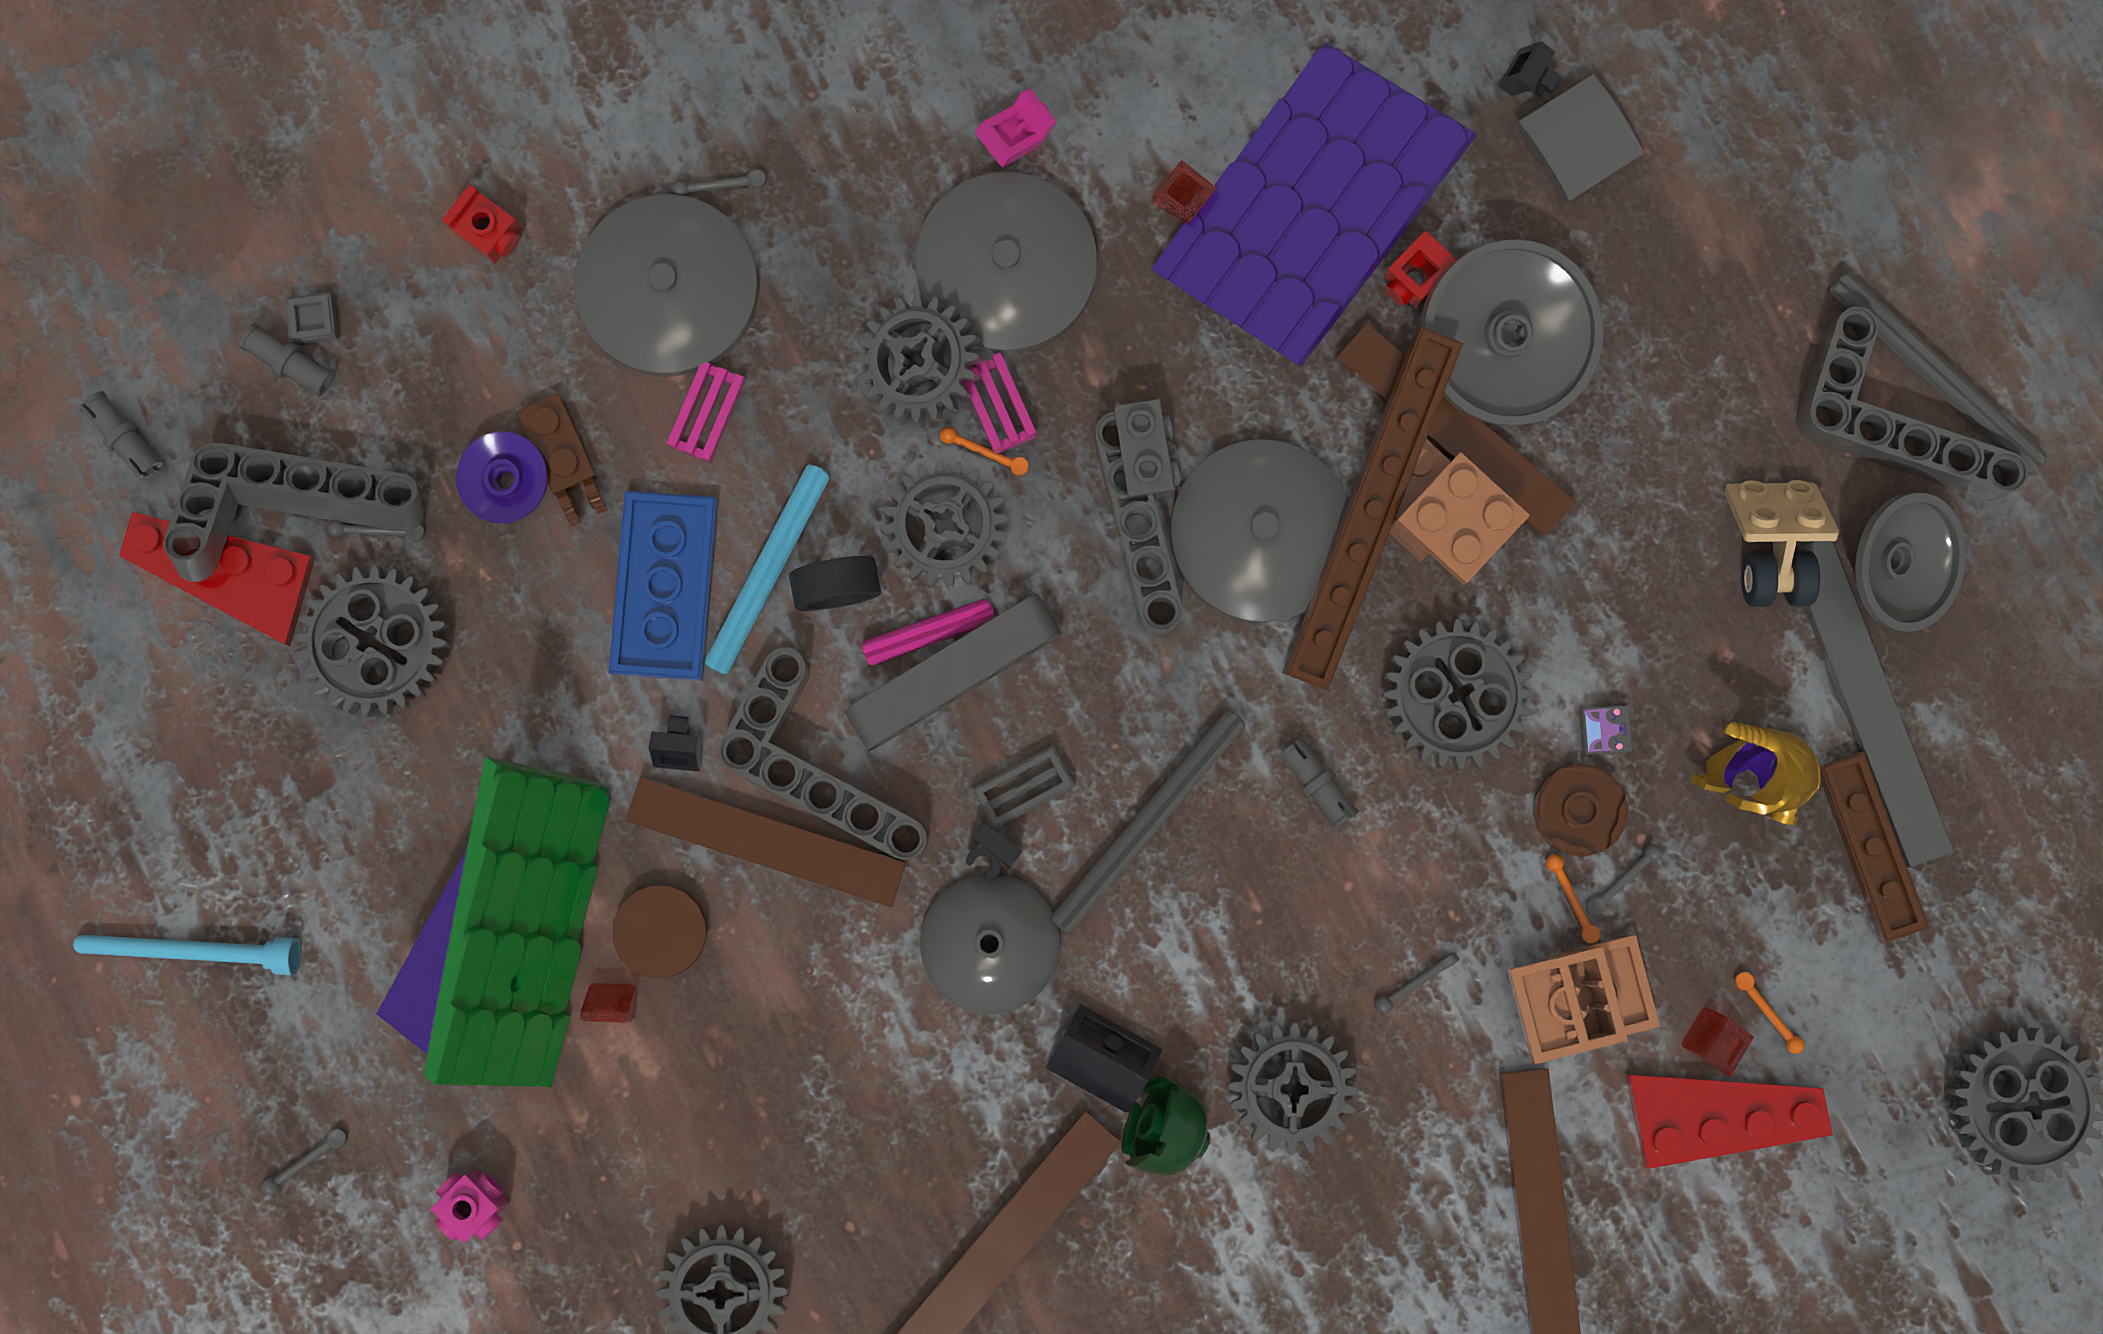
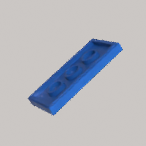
[608,490,719,681]

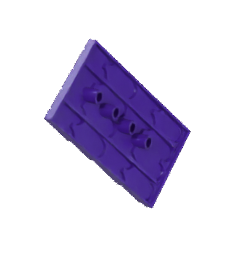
[1151,43,1478,365]

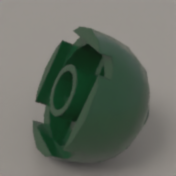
[1121,1077,1210,1176]

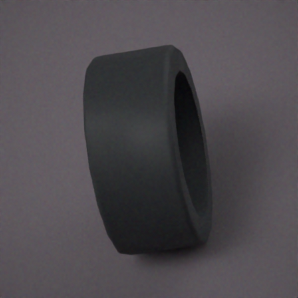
[789,556,881,611]

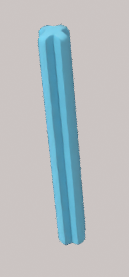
[705,464,829,674]

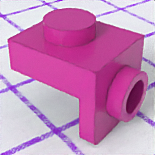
[975,88,1056,168]

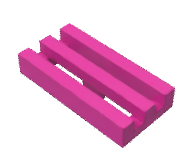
[965,352,1037,454]
[666,362,746,463]

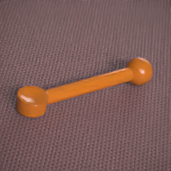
[939,426,1029,477]
[1546,853,1600,944]
[1734,972,1805,1054]

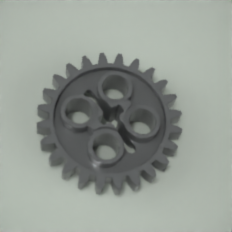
[294,565,451,717]
[1381,619,1535,771]
[1947,1027,2103,1183]

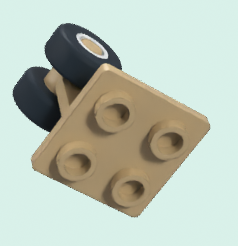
[1724,480,1839,607]

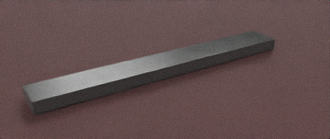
[1794,541,1954,868]

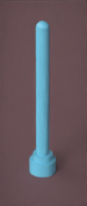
[73,935,301,975]

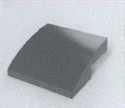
[1515,74,1644,201]

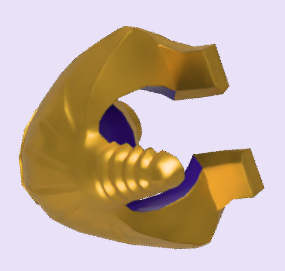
[1690,722,1820,826]

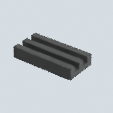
[971,746,1075,830]

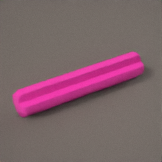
[861,599,995,665]

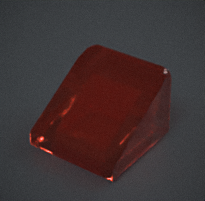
[1151,160,1217,224]
[580,983,637,1023]
[1681,1007,1754,1077]

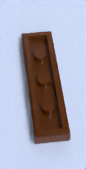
[1820,751,1929,943]

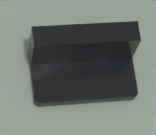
[1047,1004,1163,1112]

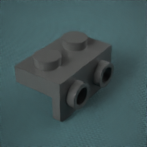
[1114,399,1180,502]

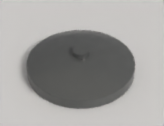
[915,172,1097,354]
[574,194,759,377]
[1420,240,1604,426]
[1170,439,1349,624]

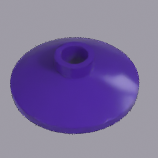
[456,432,548,524]

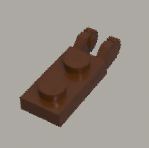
[516,393,608,526]

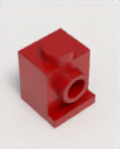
[442,184,522,264]
[1383,230,1456,309]

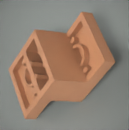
[1390,439,1530,585]
[1507,935,1661,1064]

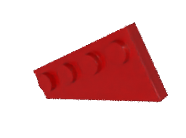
[119,512,315,646]
[1625,1074,1833,1169]

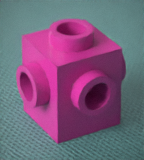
[430,1169,510,1244]

